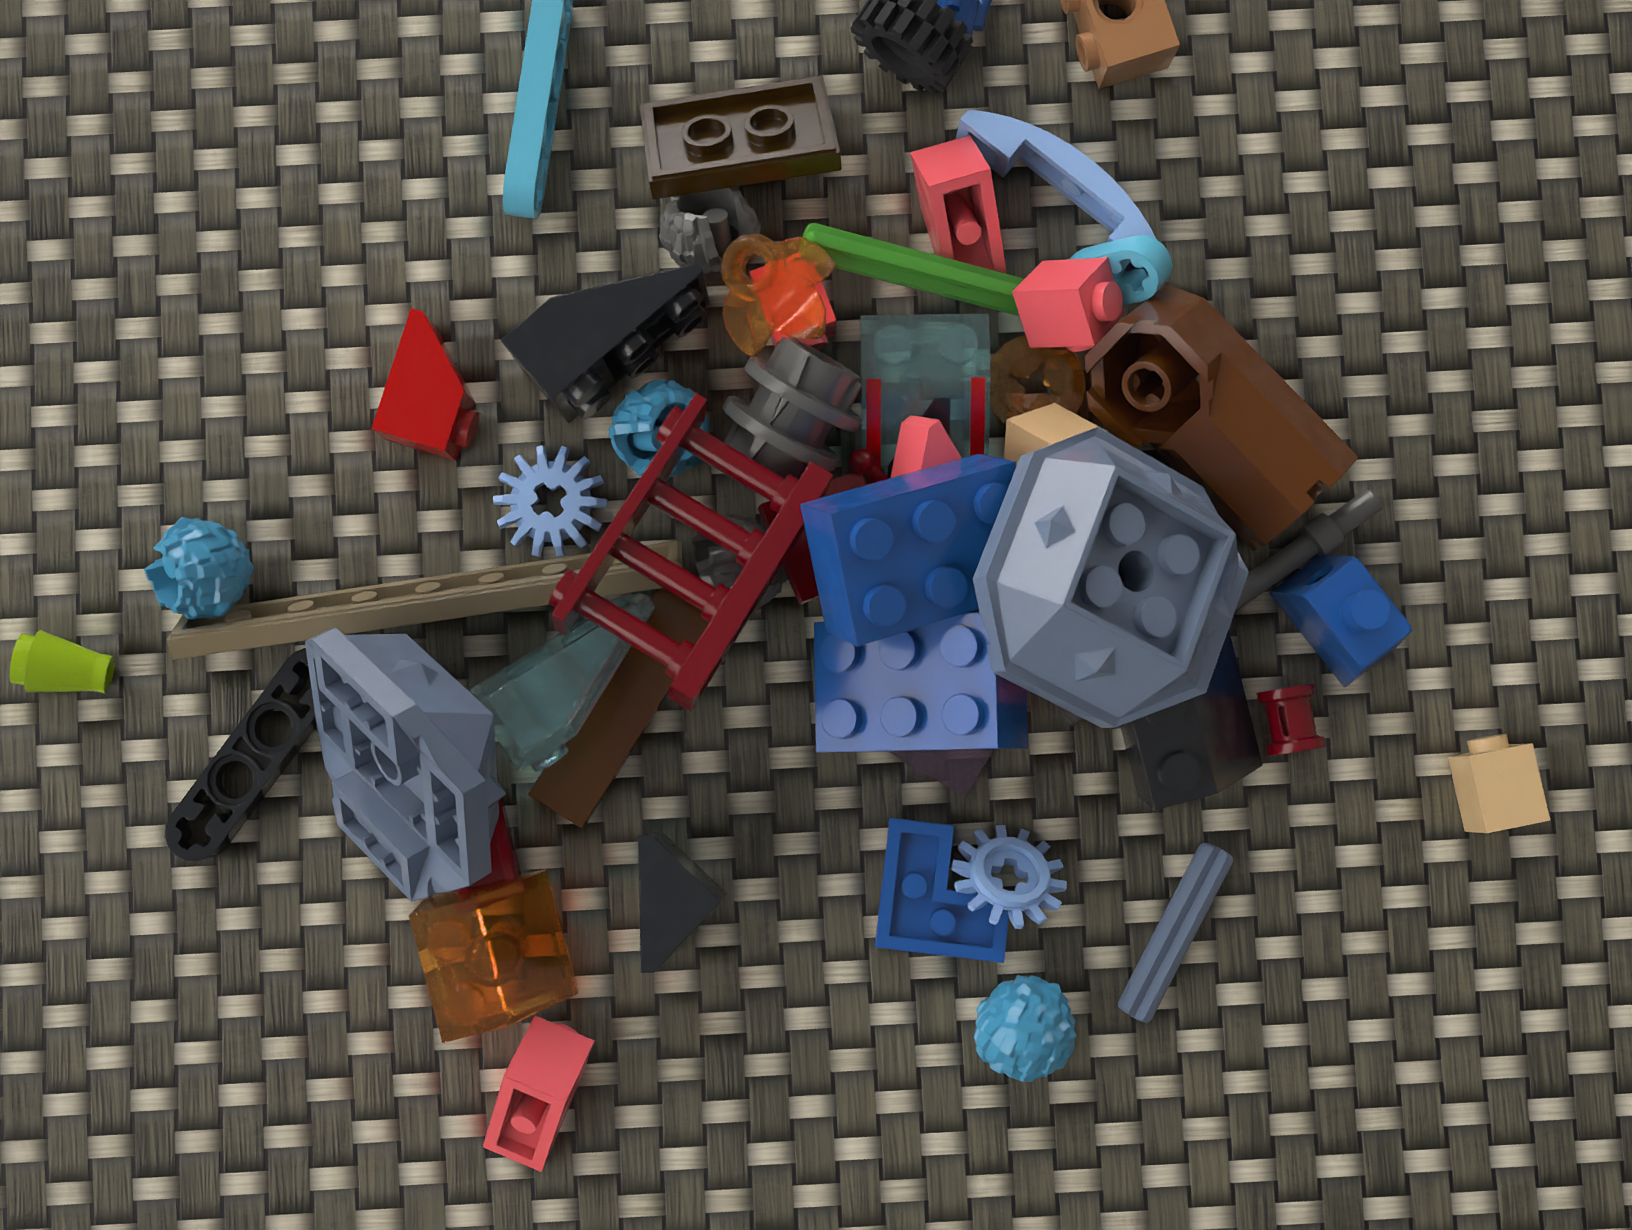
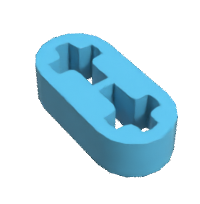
[1070,235,1173,306]

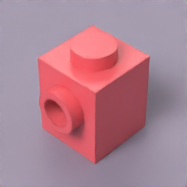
[1012,257,1124,352]

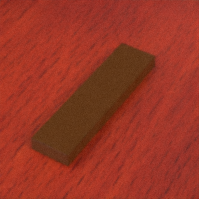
[528,588,709,828]

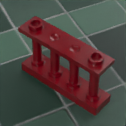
[549,393,833,712]

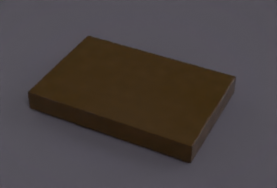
[640,76,842,200]

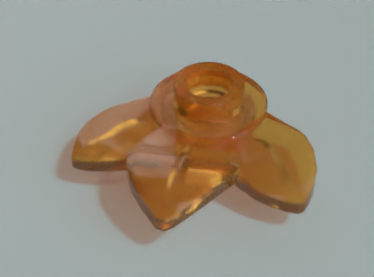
[721,234,835,357]

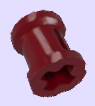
[1256,683,1326,756]

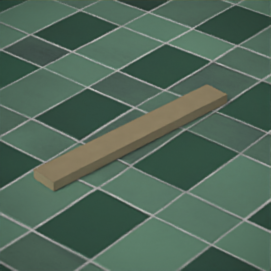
[167,540,685,660]

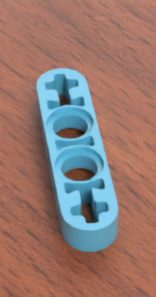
[502,0,573,219]

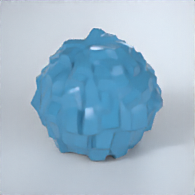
[609,379,710,481]
[144,517,254,619]
[973,975,1077,1082]

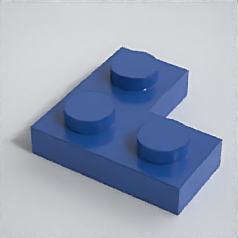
[874,817,1009,963]

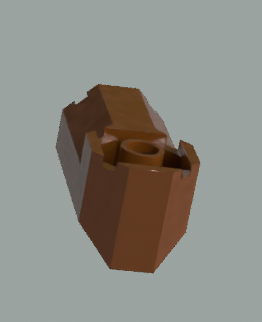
[1085,284,1358,551]

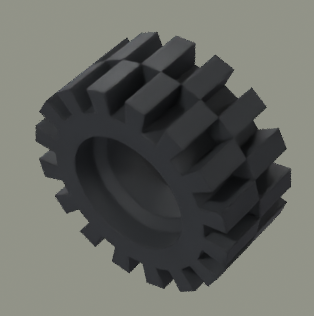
[851,0,973,94]

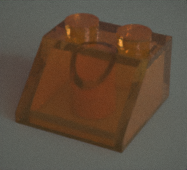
[409,869,579,1043]

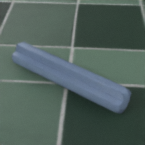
[1118,843,1233,1023]

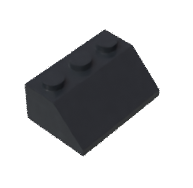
[1120,629,1263,811]

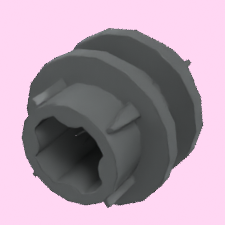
[722,336,863,479]

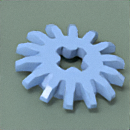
[493,445,607,558]
[951,825,1067,929]

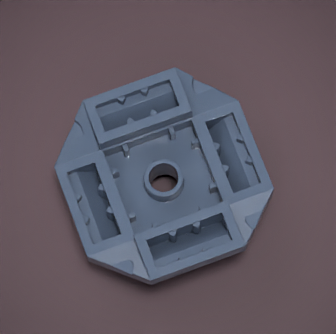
[973,427,1249,728]
[305,628,506,902]

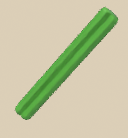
[800,223,1024,316]

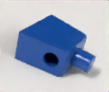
[1270,554,1413,687]

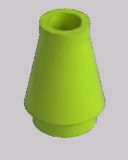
[9,630,115,693]

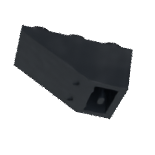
[501,264,710,423]

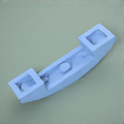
[956,110,1156,275]

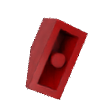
[371,308,479,461]

